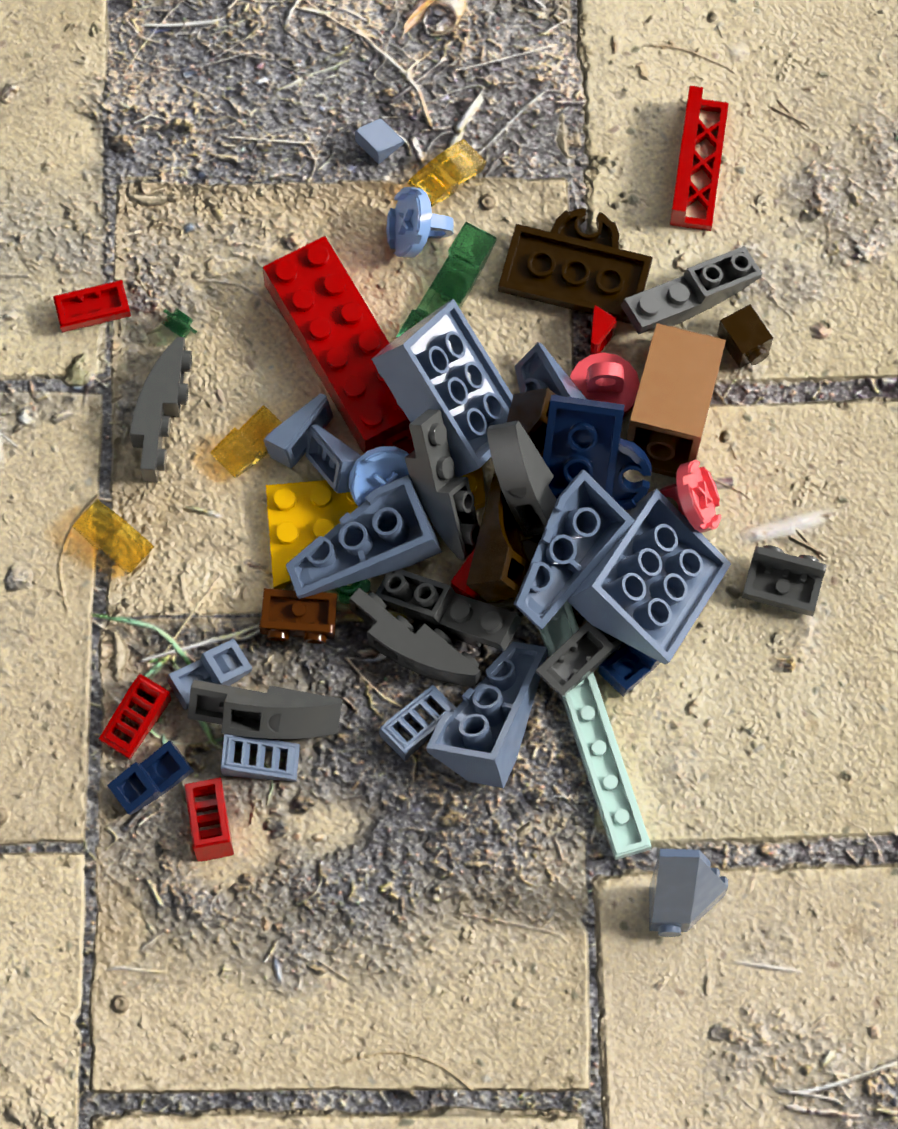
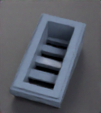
[263,393,333,469]
[305,425,361,493]
[379,685,456,761]
[221,734,300,782]

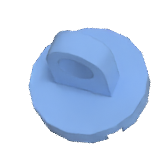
[386,187,454,258]
[348,446,411,507]

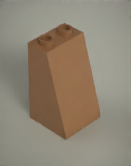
[626,323,726,478]

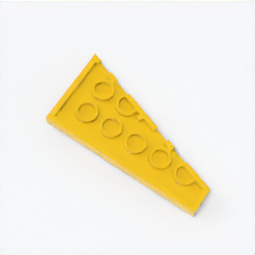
[266,467,485,589]

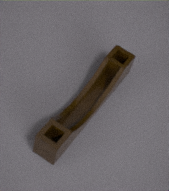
[466,387,556,602]

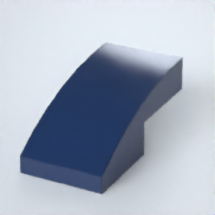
[597,643,661,697]
[107,741,194,815]

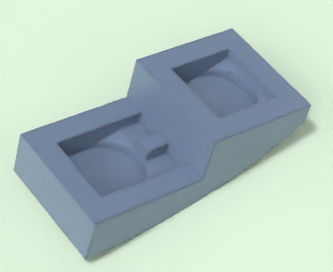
[167,639,253,710]

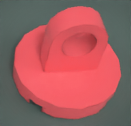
[570,352,640,417]
[659,460,721,533]

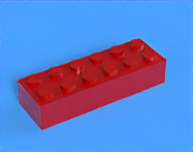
[262,236,410,453]

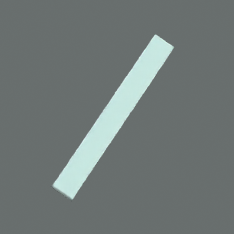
[539,601,652,860]

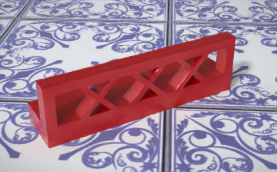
[670,86,729,231]

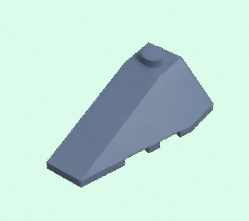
[514,470,635,630]
[286,475,442,599]

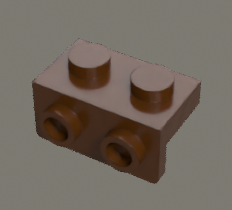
[259,588,338,644]

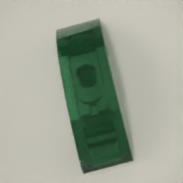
[395,222,497,339]

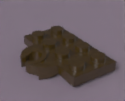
[498,208,653,324]

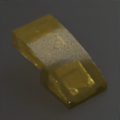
[408,139,487,207]
[210,405,282,478]
[72,499,154,575]

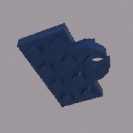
[543,394,652,510]

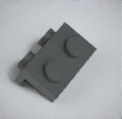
[742,545,827,617]

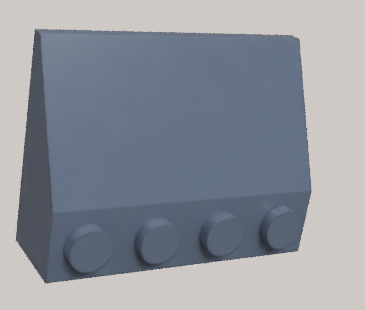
[371,299,513,477]
[567,489,731,665]

